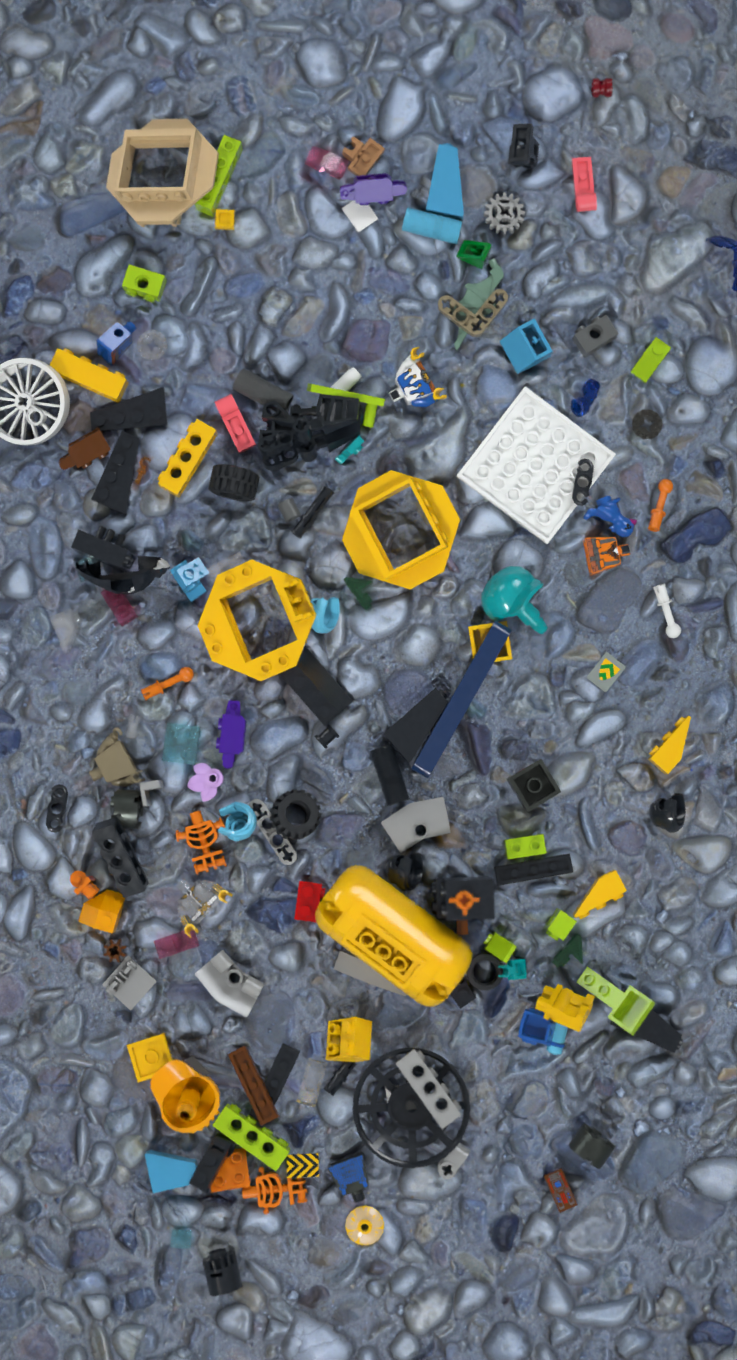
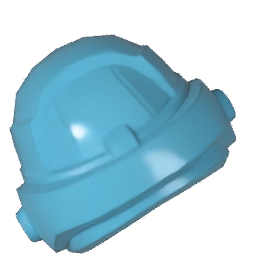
[311,597,340,634]
[218,802,257,842]

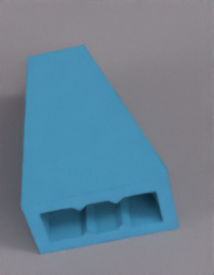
[426,143,464,221]

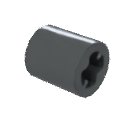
[277,498,301,523]

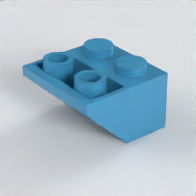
[500,318,553,375]

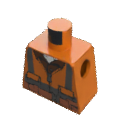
[583,537,630,576]

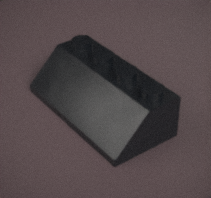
[280,646,353,726]

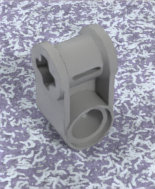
[437,1140,470,1179]

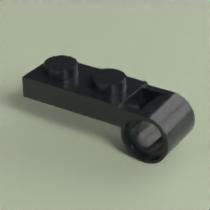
[189,1132,236,1193]

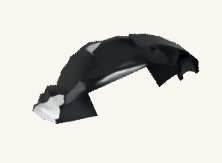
[76,556,170,594]

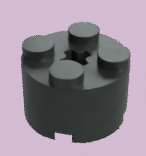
[110,790,143,829]
[568,1123,616,1169]

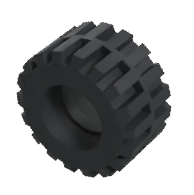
[208,464,260,501]
[270,789,321,840]

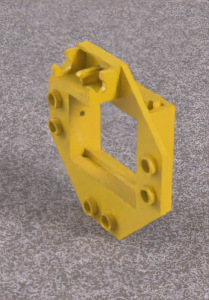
[342,470,461,590]
[197,559,317,681]

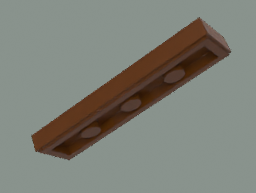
[228,1045,280,1126]

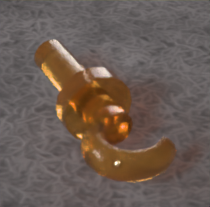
[135,457,151,485]

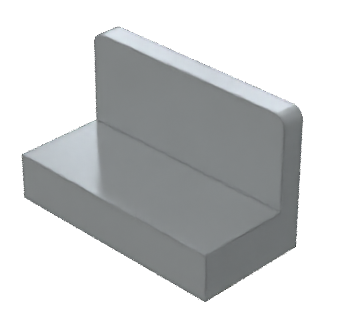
[139,780,164,807]

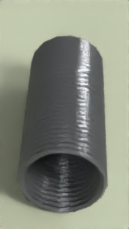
[233,368,293,412]

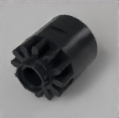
[202,1248,243,1296]

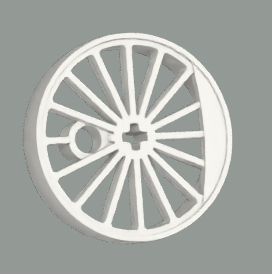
[0,358,70,445]

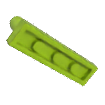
[307,383,385,428]

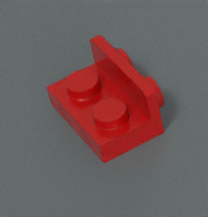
[294,881,326,923]

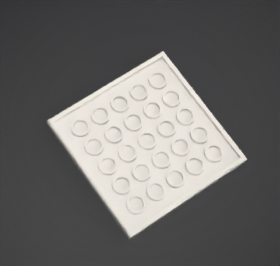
[456,386,616,544]

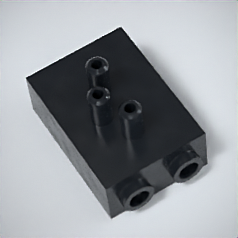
[71,526,134,572]

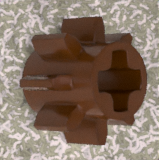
[103,939,127,963]

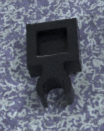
[450,981,476,1009]

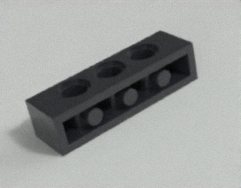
[92,817,149,898]

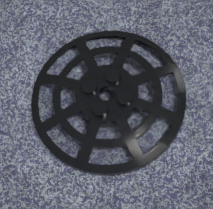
[352,1047,470,1168]

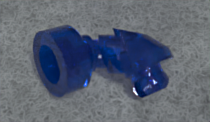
[570,379,600,417]

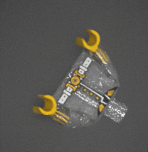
[176,878,233,938]

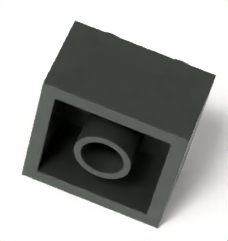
[507,759,561,812]

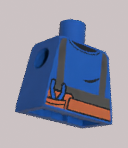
[96,321,137,366]

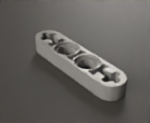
[249,799,297,865]

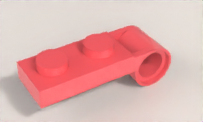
[572,157,597,212]
[214,394,256,454]

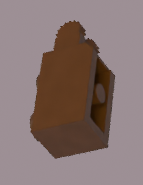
[58,427,111,470]

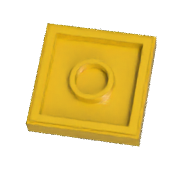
[127,1033,173,1083]

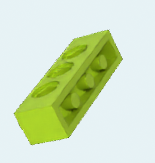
[195,135,243,217]
[212,1103,291,1171]

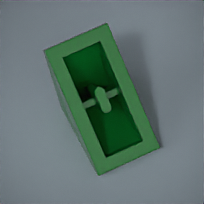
[456,240,492,270]

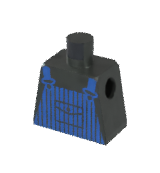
[327,1151,369,1203]

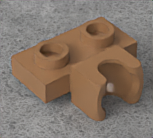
[342,137,385,176]

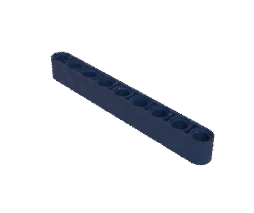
[412,620,512,778]

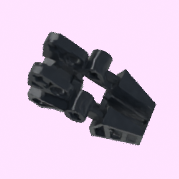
[258,394,361,471]

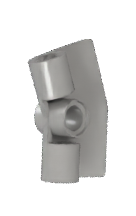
[381,797,451,854]
[195,950,264,1017]

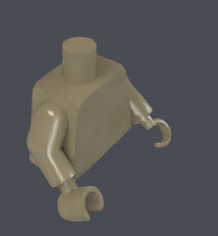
[89,727,145,787]

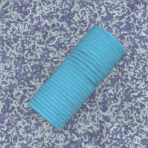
[402,207,462,245]

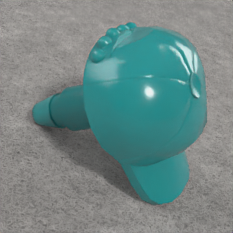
[481,566,548,634]

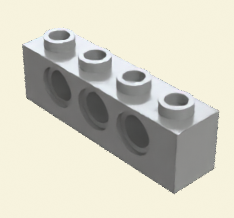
[395,1049,462,1129]

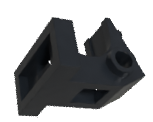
[508,124,539,169]

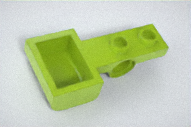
[577,966,656,1035]

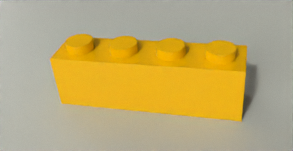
[50,348,129,403]

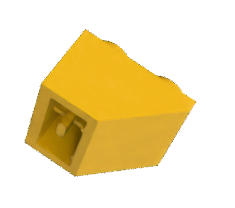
[326,1017,372,1062]

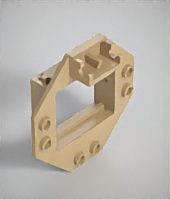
[106,119,219,227]

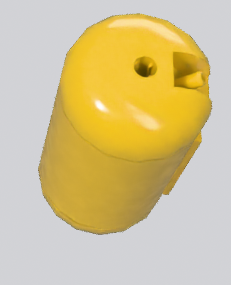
[315,865,472,1007]

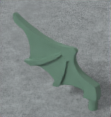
[449,258,504,351]

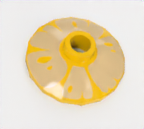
[345,1205,384,1246]

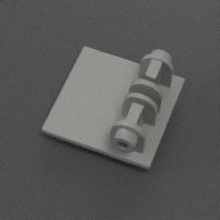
[102,955,157,1010]

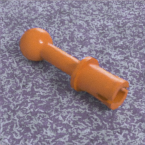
[648,479,673,532]
[140,667,194,700]

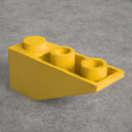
[648,716,691,775]
[572,869,627,919]

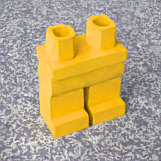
[535,984,595,1032]

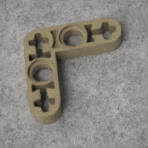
[438,289,508,337]

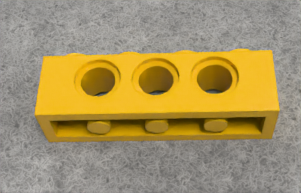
[157,419,218,498]

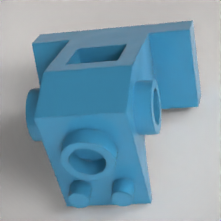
[170,557,209,602]

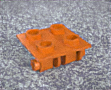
[211,1148,251,1193]

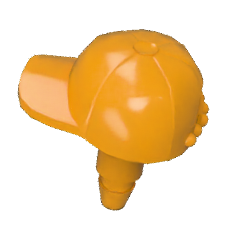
[150,1059,221,1134]

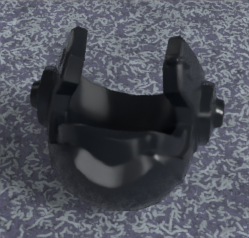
[649,793,686,833]
[386,852,423,891]

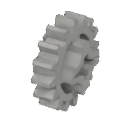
[484,192,525,235]

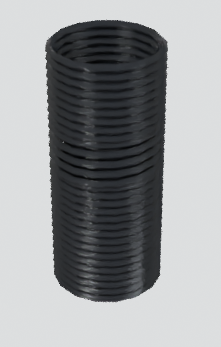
[370,744,410,806]

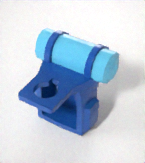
[518,1008,568,1055]

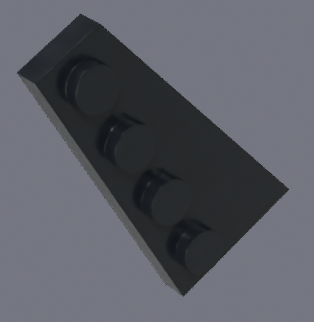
[90,387,168,432]
[91,431,140,516]

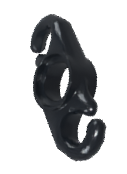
[572,458,594,506]
[46,784,68,833]

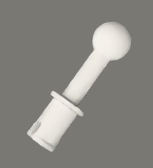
[653,584,681,638]

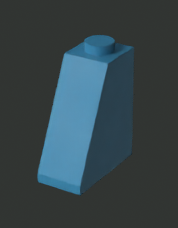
[145,1150,198,1193]

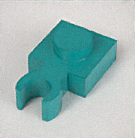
[335,436,364,464]
[498,959,527,980]

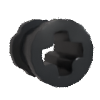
[314,724,340,749]

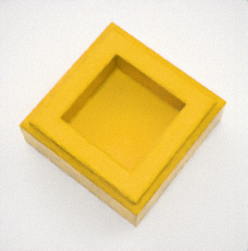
[215,209,235,230]

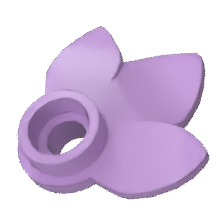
[187,763,224,801]

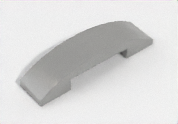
[334,951,407,996]

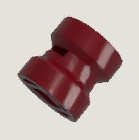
[591,78,613,98]

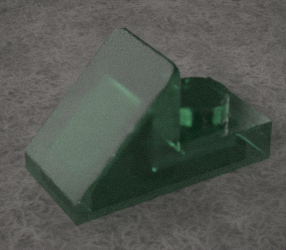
[343,577,373,612]
[551,933,583,968]

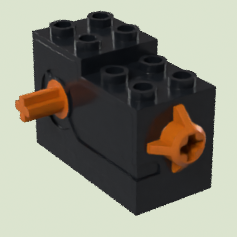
[431,876,495,935]

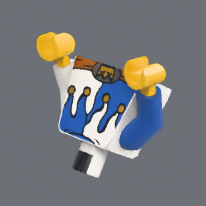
[389,347,447,407]

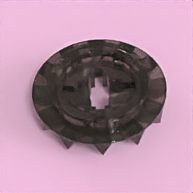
[632,409,662,440]

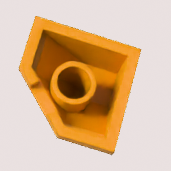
[78,890,126,933]

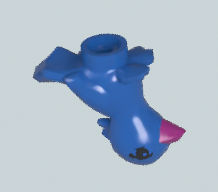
[583,496,637,537]

